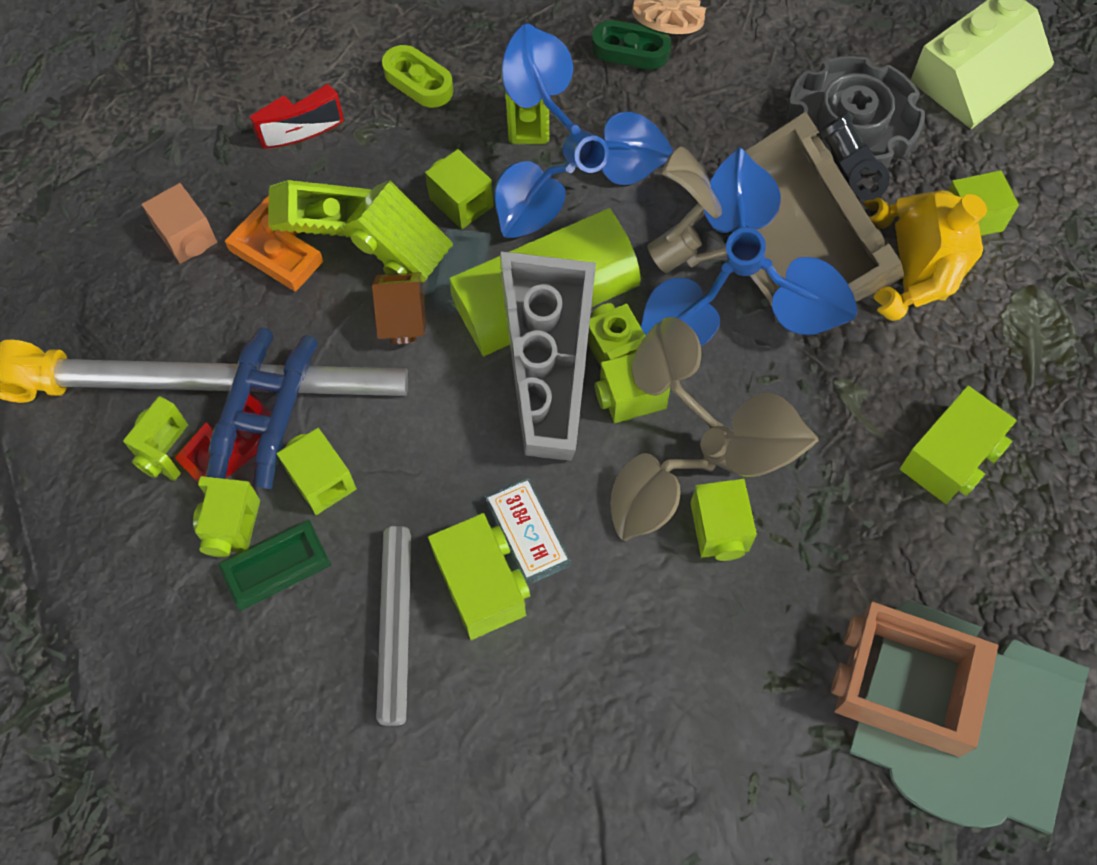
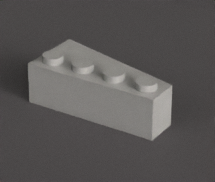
[500,251,596,461]

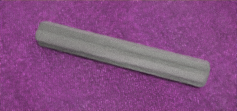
[376,526,411,726]

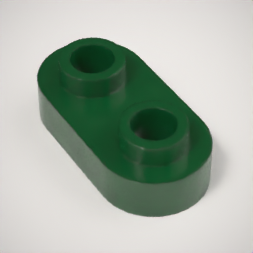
[592,20,671,69]

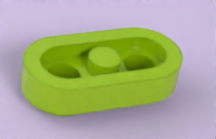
[382,45,454,108]

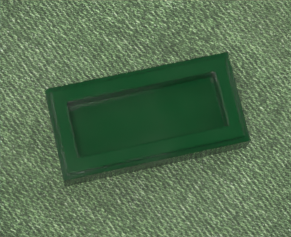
[218,519,332,611]

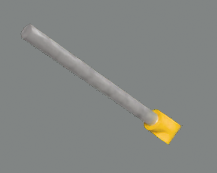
[0,340,408,403]

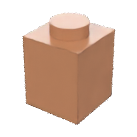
[142,183,218,264]

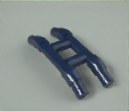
[205,328,318,489]

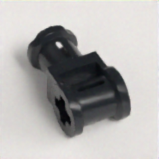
[817,111,890,200]

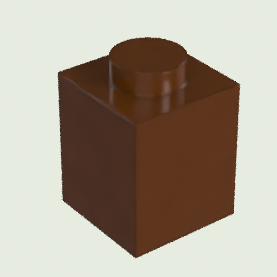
[372,272,426,344]

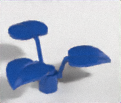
[494,23,673,238]
[641,148,857,346]

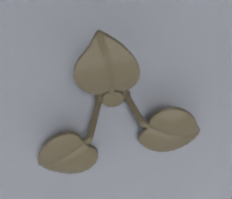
[648,147,779,324]
[610,317,819,542]

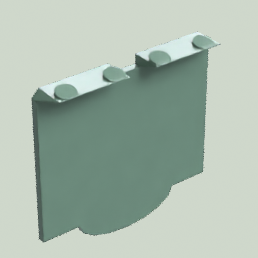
[848,599,1090,835]

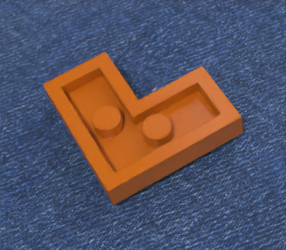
[225,195,324,292]

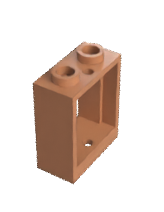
[831,602,998,757]

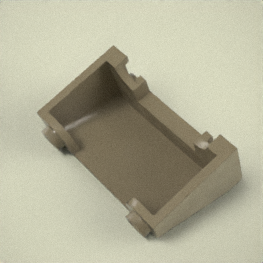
[712,112,905,302]

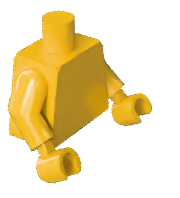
[863,190,987,321]

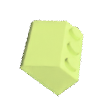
[910,0,1054,129]

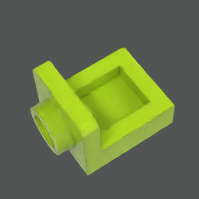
[123,396,188,481]

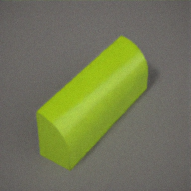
[449,208,641,357]

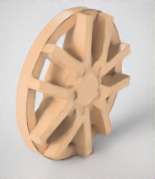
[632,0,706,34]

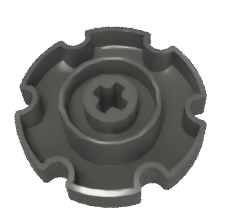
[786,56,925,174]

